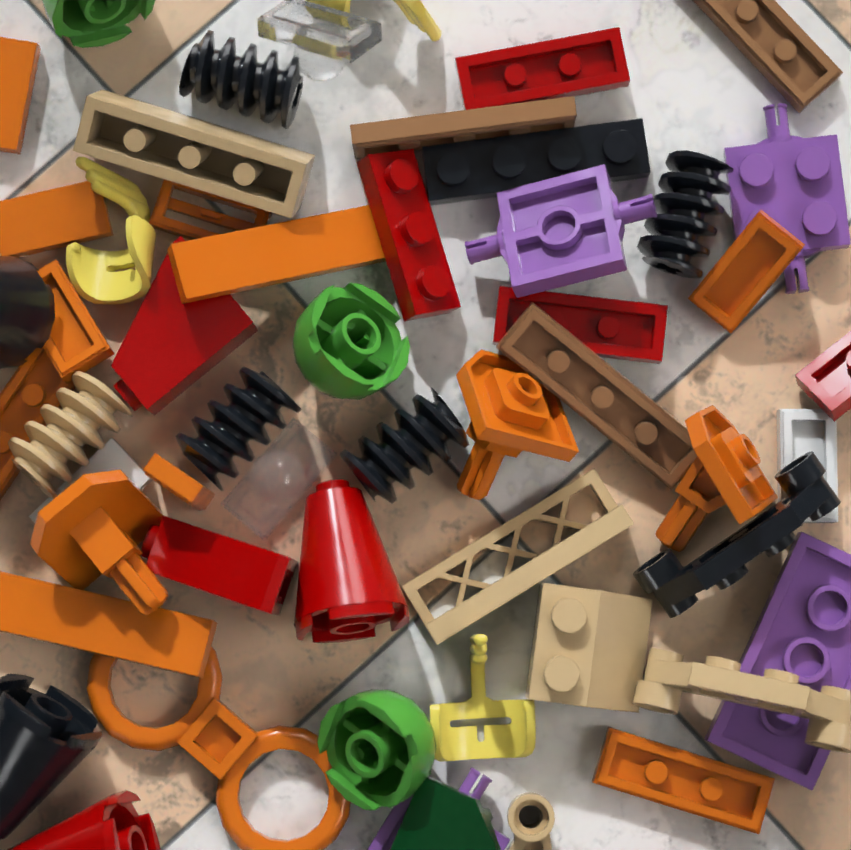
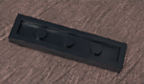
[422,118,651,206]

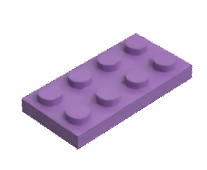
[704,532,851,791]

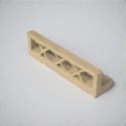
[401,468,634,645]

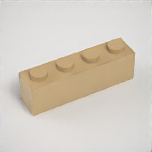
[73,89,315,218]

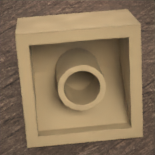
[525,583,653,713]

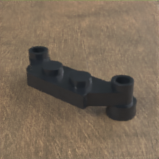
[633,451,841,618]

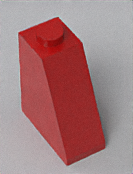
[111,236,258,416]
[141,516,298,615]

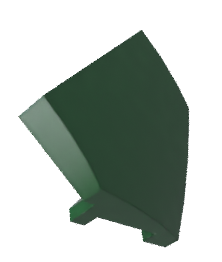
[390,776,501,850]

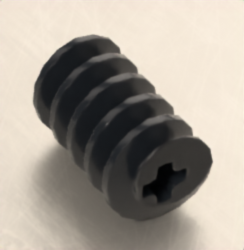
[179,30,303,129]
[637,150,733,278]
[175,367,302,491]
[340,387,469,503]

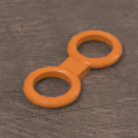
[86,646,351,850]

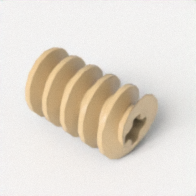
[8,371,133,499]

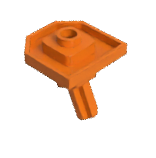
[456,349,579,500]
[656,405,778,552]
[30,469,169,615]

